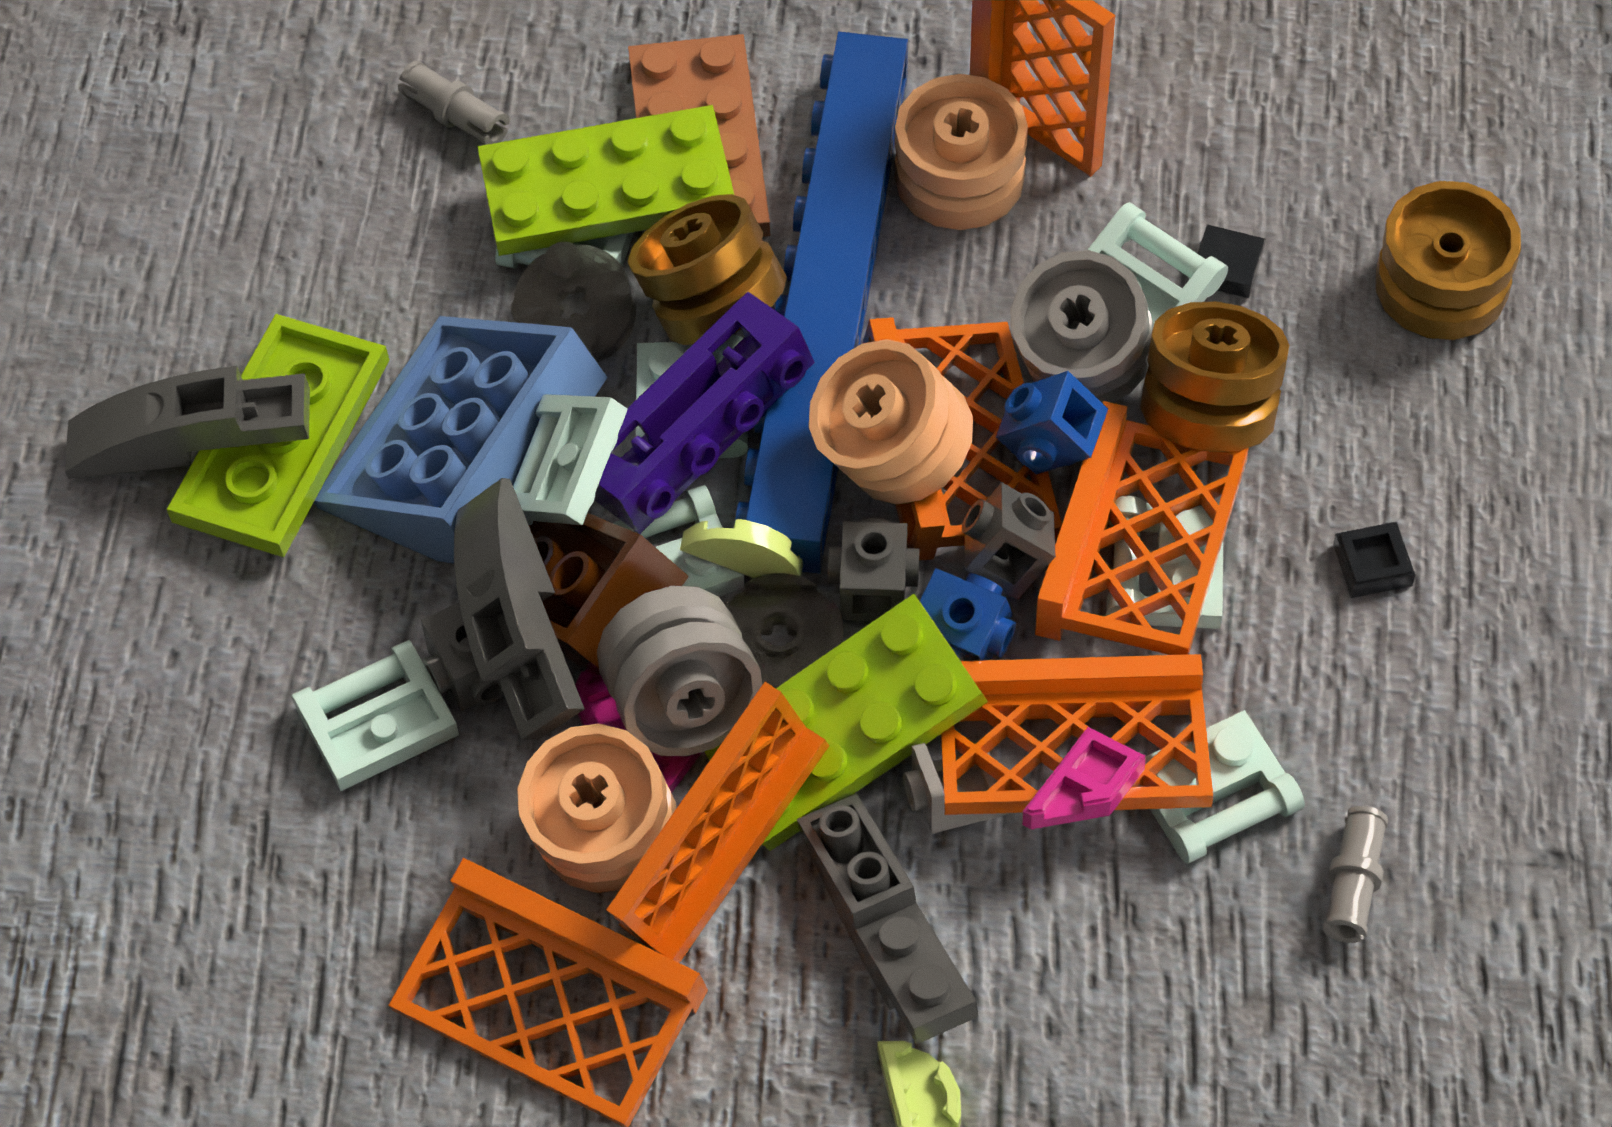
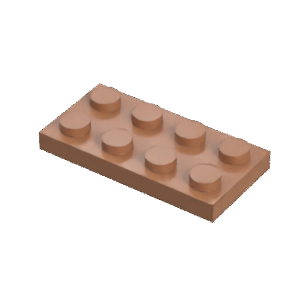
[628,34,771,237]

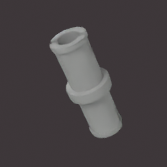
[398,61,510,145]
[1323,806,1388,943]

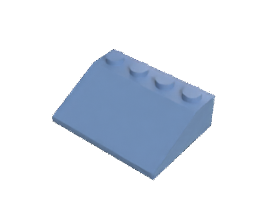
[314,316,608,563]

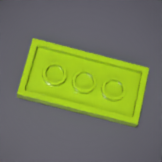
[477,105,734,256]
[166,314,390,558]
[704,594,988,851]

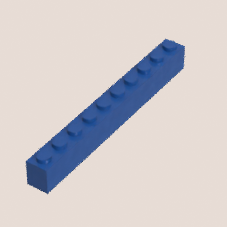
[735,31,908,574]

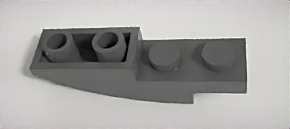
[65,366,310,479]
[454,478,585,740]
[797,793,979,1044]

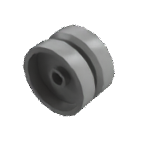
[1010,250,1154,403]
[596,586,762,756]

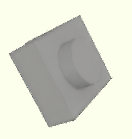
[903,743,1008,834]

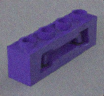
[594,292,815,534]

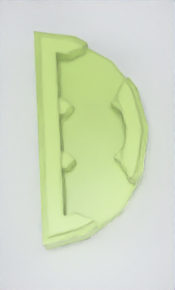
[680,519,803,593]
[877,1041,961,1127]

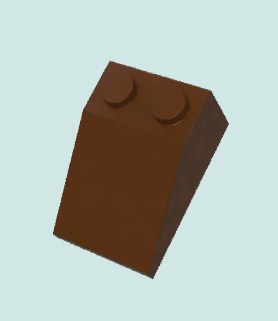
[529,513,689,676]

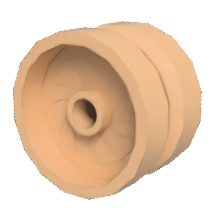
[895,74,1028,230]
[809,339,973,504]
[517,724,676,893]

